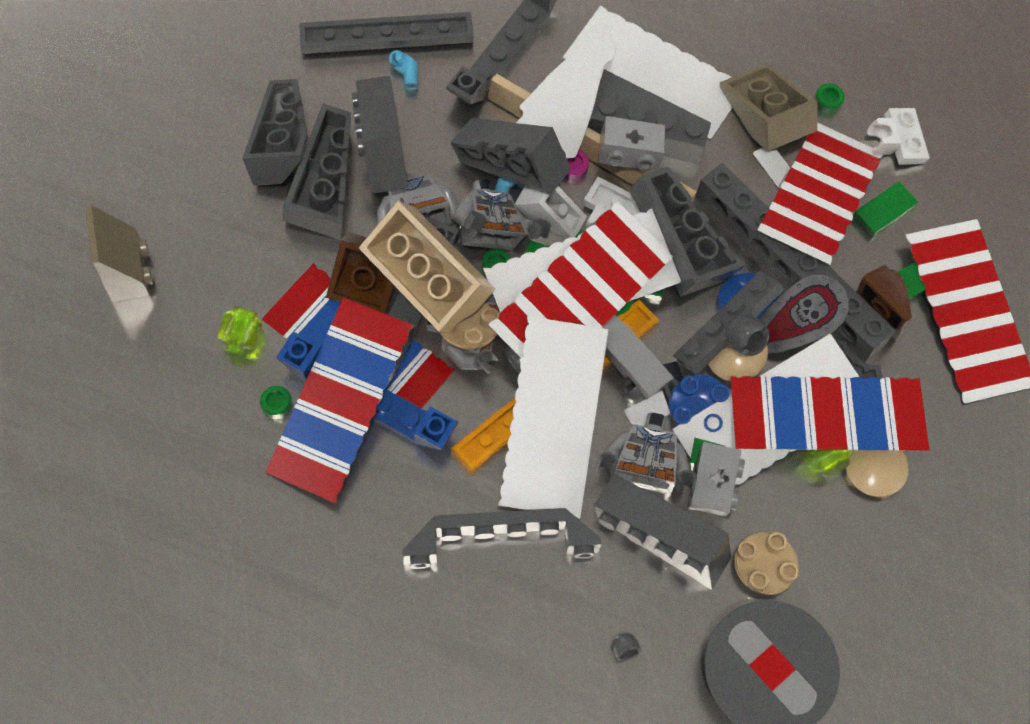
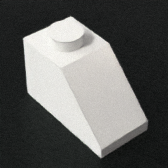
[515,186,587,239]

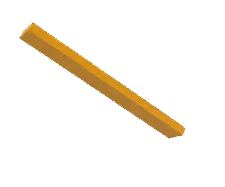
[451,299,660,475]

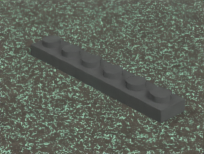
[299,12,474,54]

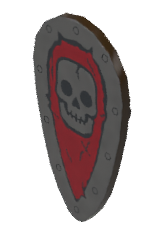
[759,275,849,354]

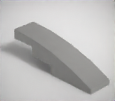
[602,315,674,399]

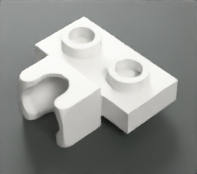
[867,108,930,165]
[583,177,640,229]

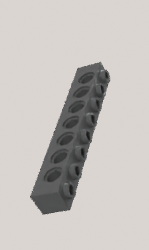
[695,163,895,362]

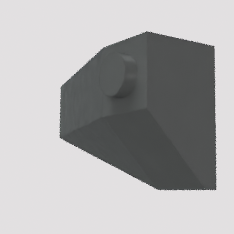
[242,79,308,185]

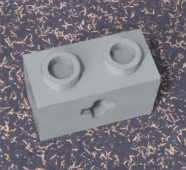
[599,116,665,171]
[688,442,745,517]

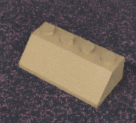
[359,201,495,333]

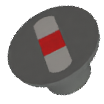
[705,600,840,724]

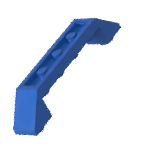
[276,331,458,450]

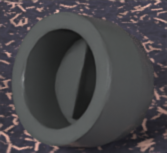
[621,378,645,403]
[612,632,641,661]

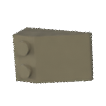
[720,63,818,151]
[85,205,153,303]

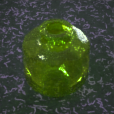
[217,307,262,355]
[803,450,853,478]

